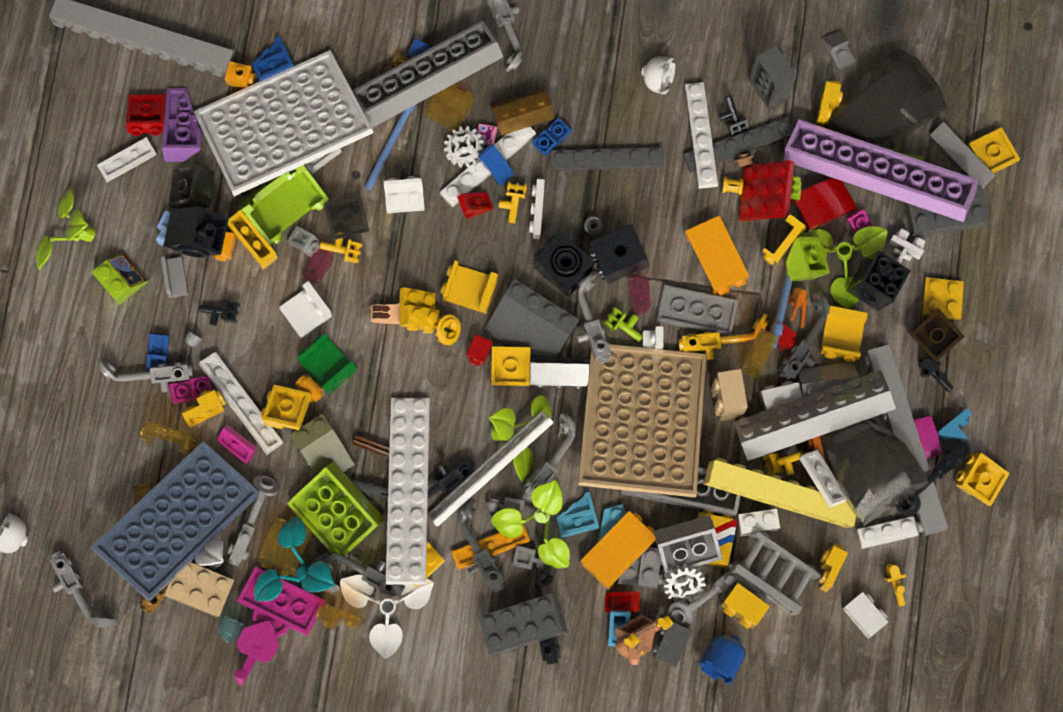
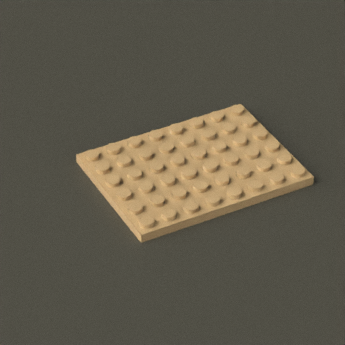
[578,344,706,497]

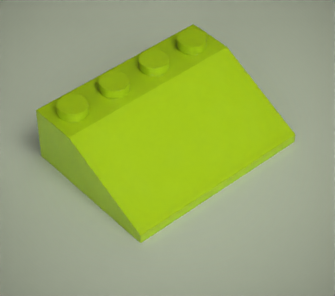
[287,461,385,555]

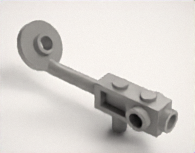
[486,0,523,72]
[576,272,611,363]
[98,357,194,392]
[521,413,576,503]
[227,475,279,566]
[50,551,118,629]
[668,559,751,627]

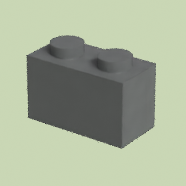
[652,622,692,668]

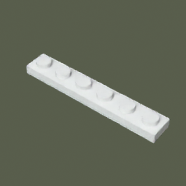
[685,82,718,189]
[440,127,536,208]
[199,352,283,455]

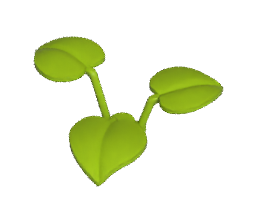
[36,187,96,270]
[800,226,888,309]
[489,395,552,482]
[491,479,570,568]

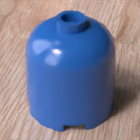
[697,634,746,685]

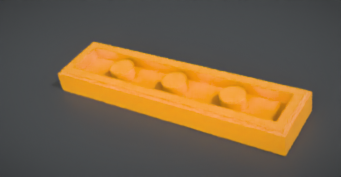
[451,523,531,570]

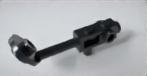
[894,443,970,516]
[428,457,476,498]
[535,567,561,665]

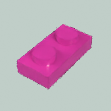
[217,425,257,464]

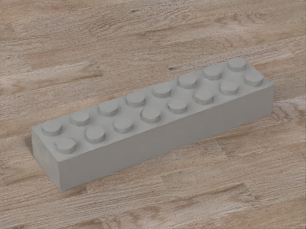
[352,20,503,128]
[734,371,896,461]

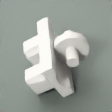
[889,229,925,263]

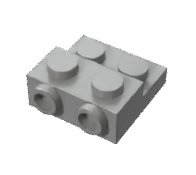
[618,547,663,589]

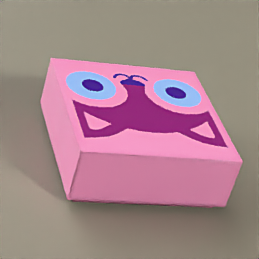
[475,124,497,146]

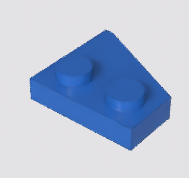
[252,36,294,81]

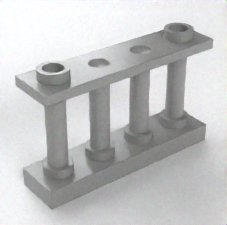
[729,531,821,615]

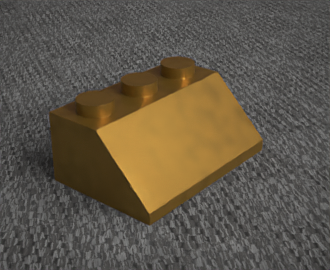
[490,88,555,136]

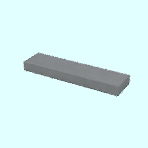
[930,122,996,189]

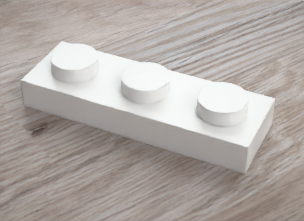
[97,137,157,183]
[529,179,545,239]
[800,450,848,508]
[856,516,919,549]

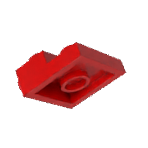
[126,94,167,136]

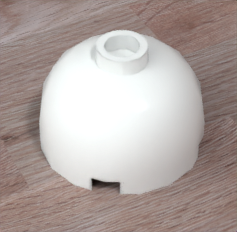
[642,56,675,94]
[0,513,29,553]

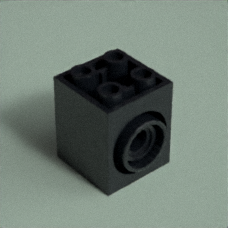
[163,206,229,258]
[589,225,650,284]
[534,232,595,298]
[846,250,911,311]

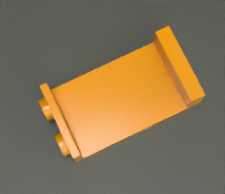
[684,215,749,296]
[580,511,656,590]

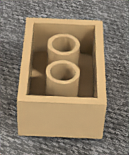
[711,369,748,421]
[162,562,234,617]

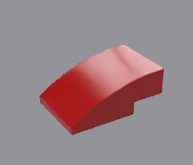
[790,178,858,232]

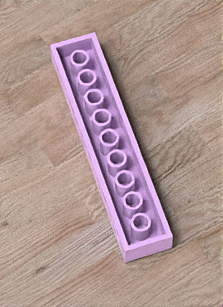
[784,120,979,222]

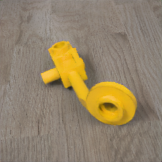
[678,313,768,360]

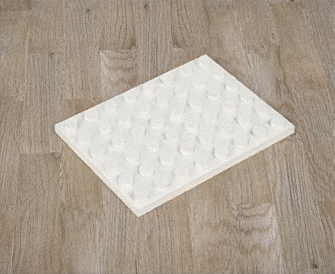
[194,50,373,196]

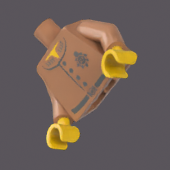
[615,614,673,665]

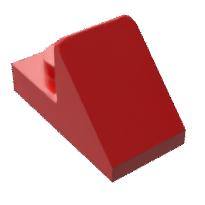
[457,192,494,219]
[605,591,640,614]

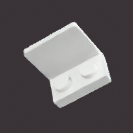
[384,176,424,213]
[279,281,332,338]

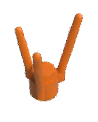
[770,288,808,328]

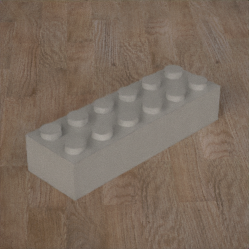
[621,467,740,518]

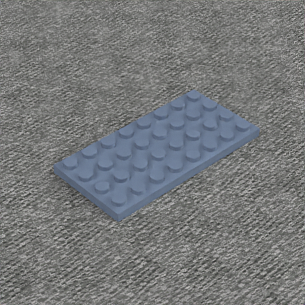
[91,441,260,602]

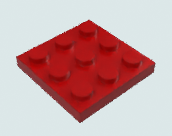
[738,160,794,222]

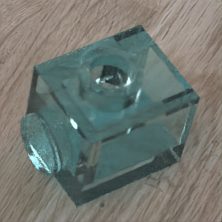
[216,615,245,644]

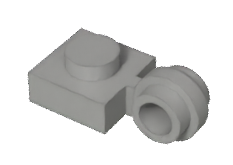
[486,497,524,514]
[512,546,551,570]

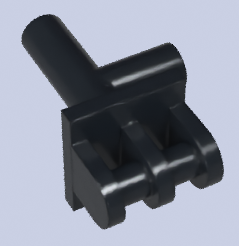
[718,95,749,137]
[198,300,240,326]
[918,358,953,392]

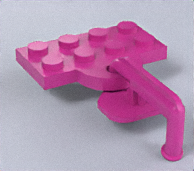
[234,566,325,685]

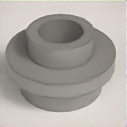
[584,216,603,235]

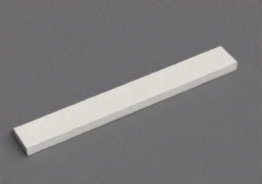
[428,411,554,527]

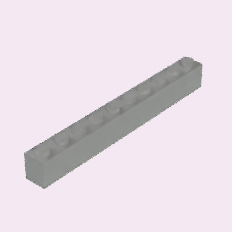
[49,0,235,77]
[863,344,948,537]

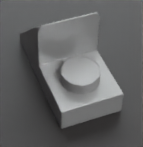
[822,31,856,71]

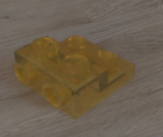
[423,83,475,133]
[316,603,364,630]

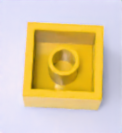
[721,583,770,629]

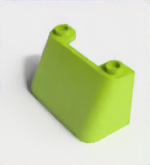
[237,165,329,245]

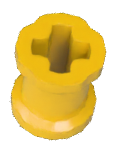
[722,176,743,195]

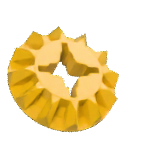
[434,315,461,345]

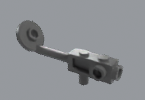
[778,291,829,381]
[459,499,505,593]
[314,551,405,597]

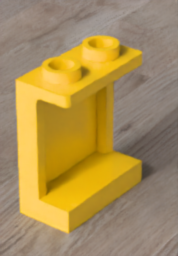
[762,214,806,265]

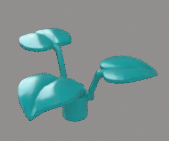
[254,516,335,602]

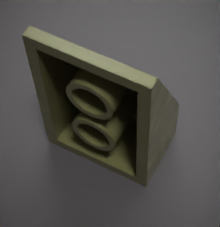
[290,414,355,476]

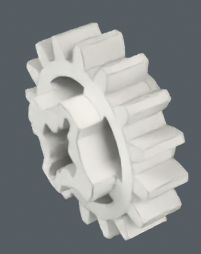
[444,126,485,167]
[662,563,706,602]

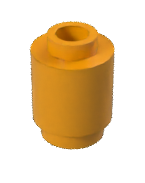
[295,375,323,403]

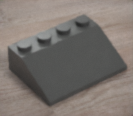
[484,279,579,358]

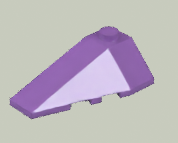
[162,88,202,162]

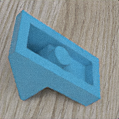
[937,408,972,441]
[608,610,630,646]

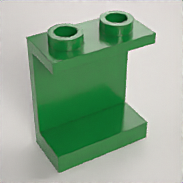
[297,333,358,395]

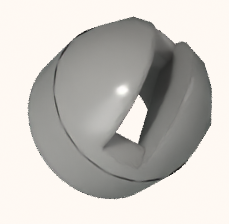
[185,331,202,347]

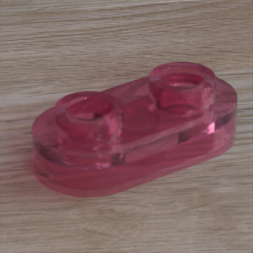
[304,249,334,284]
[629,276,651,315]

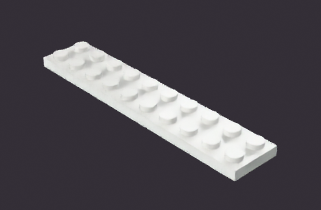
[386,398,430,584]

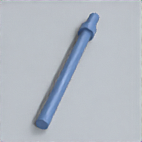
[364,105,416,191]
[769,273,792,348]

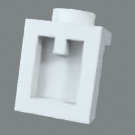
[643,326,663,350]

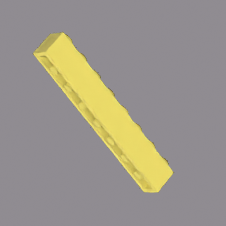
[704,458,859,528]

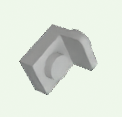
[287,226,321,258]

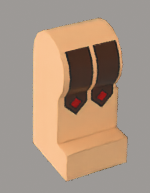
[370,303,400,324]

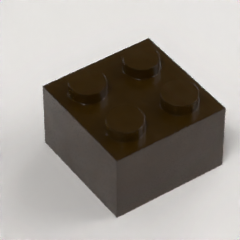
[909,308,965,362]

